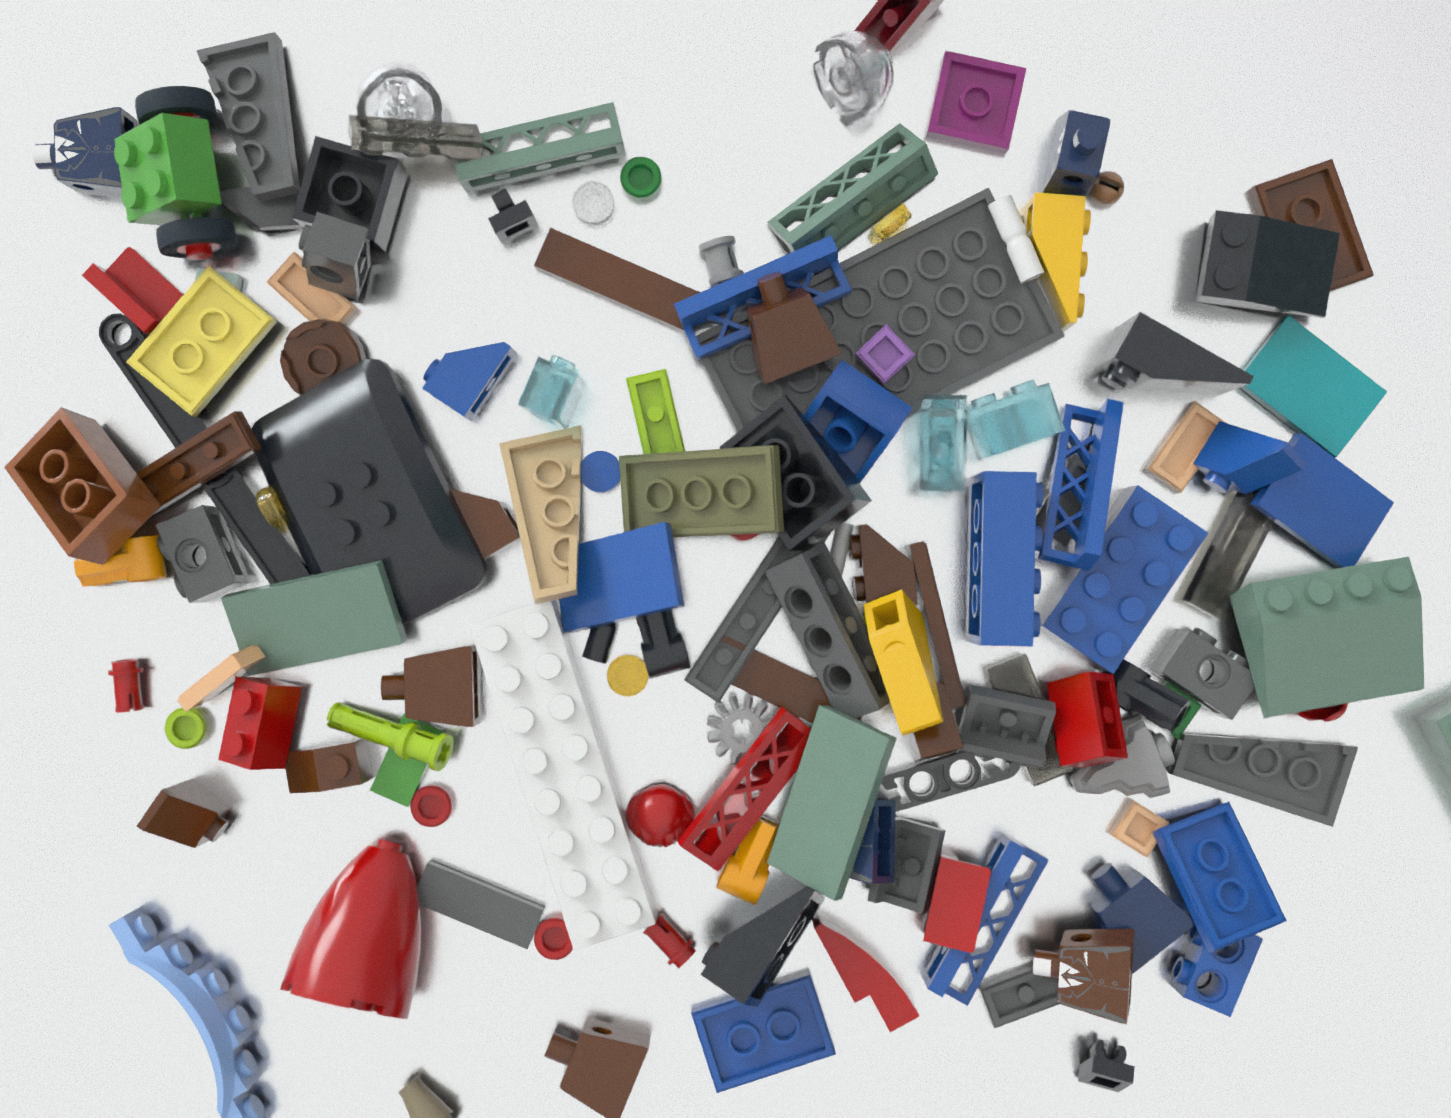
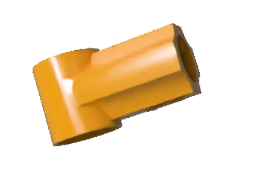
[74,535,167,587]
[716,816,779,906]

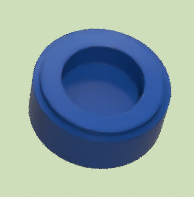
[581,451,620,493]

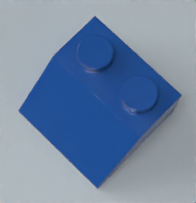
[804,360,912,483]

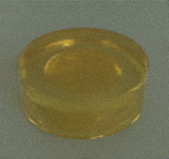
[871,202,912,241]
[256,484,289,528]
[607,654,649,697]

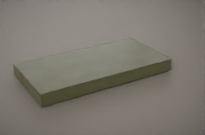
[619,445,784,537]

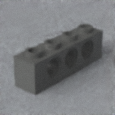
[765,542,890,719]

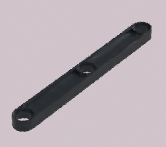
[99,313,311,584]

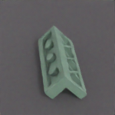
[452,102,626,191]
[767,123,939,252]

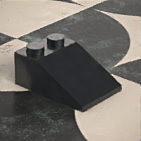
[1195,210,1340,318]
[1094,312,1254,394]
[719,395,872,551]
[700,886,825,1007]

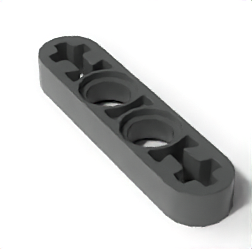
[881,750,1021,812]

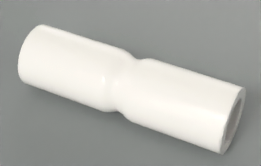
[988,195,1045,284]

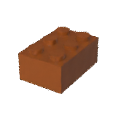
[4,407,161,565]

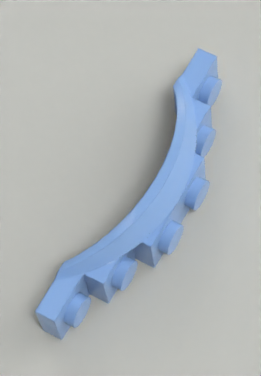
[109,908,265,1118]

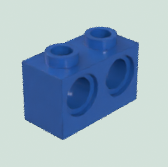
[1171,925,1263,1017]

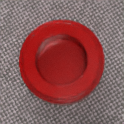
[410,784,454,827]
[534,915,573,960]

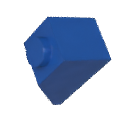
[422,342,517,421]
[1193,421,1307,494]

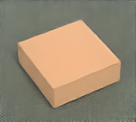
[1108,798,1169,858]

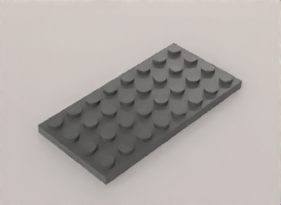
[696,187,1065,432]

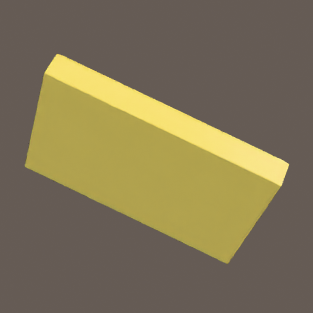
[126,266,277,418]

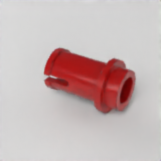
[108,659,144,713]
[643,913,696,969]

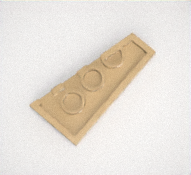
[499,425,582,604]

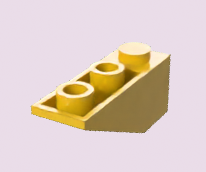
[1025,192,1091,329]
[863,590,944,736]

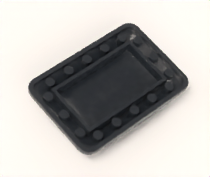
[252,358,487,626]

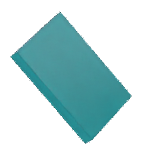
[1240,315,1387,458]

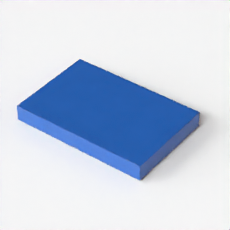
[1250,433,1394,568]
[559,522,684,633]
[1152,801,1287,953]
[691,971,836,1093]

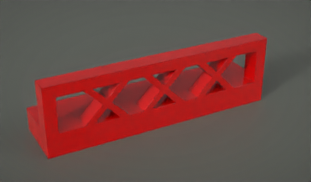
[677,707,811,872]

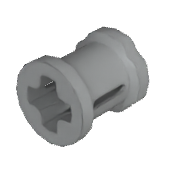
[698,236,744,288]

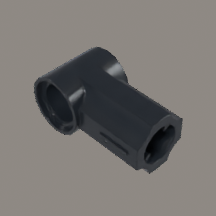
[636,609,691,679]
[1108,659,1190,733]

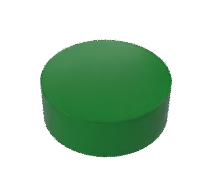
[620,156,662,201]

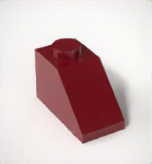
[852,0,944,63]

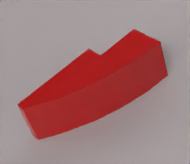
[812,915,920,1033]

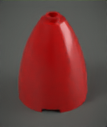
[280,839,421,1019]

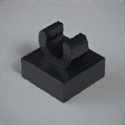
[488,189,538,243]
[1078,1039,1135,1092]

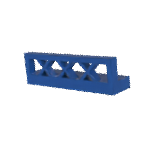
[674,235,852,361]
[1038,398,1124,571]
[922,833,1049,1006]

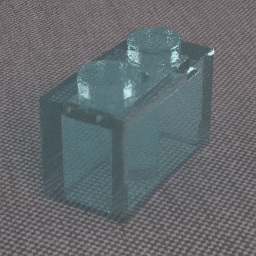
[518,355,586,429]
[962,380,1065,461]
[920,395,967,492]

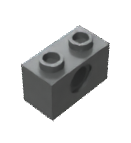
[298,212,371,300]
[156,505,249,603]
[1150,627,1255,720]

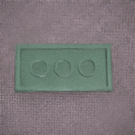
[221,560,407,676]
[767,705,897,901]

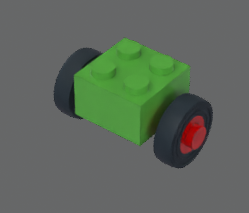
[114,86,237,260]

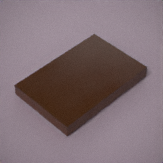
[1249,159,1374,292]

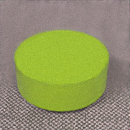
[164,707,211,749]

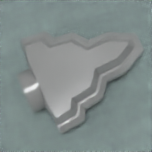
[1070,714,1175,798]

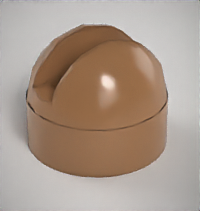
[1088,171,1124,207]

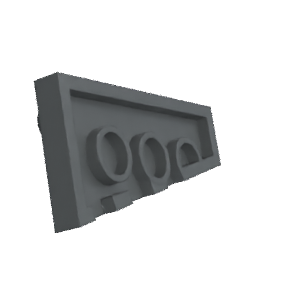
[196,32,300,202]
[1168,733,1358,827]

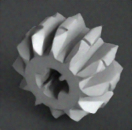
[707,694,777,765]

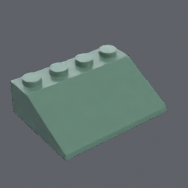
[1229,556,1424,719]

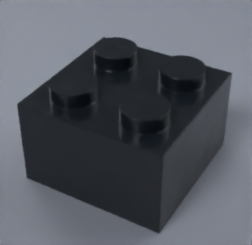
[292,136,408,252]

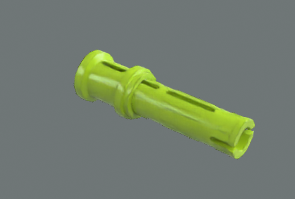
[327,702,454,771]

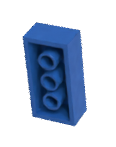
[967,471,1043,647]
[1040,485,1208,674]

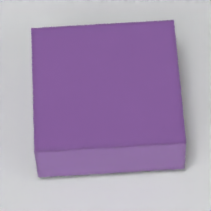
[855,324,915,385]

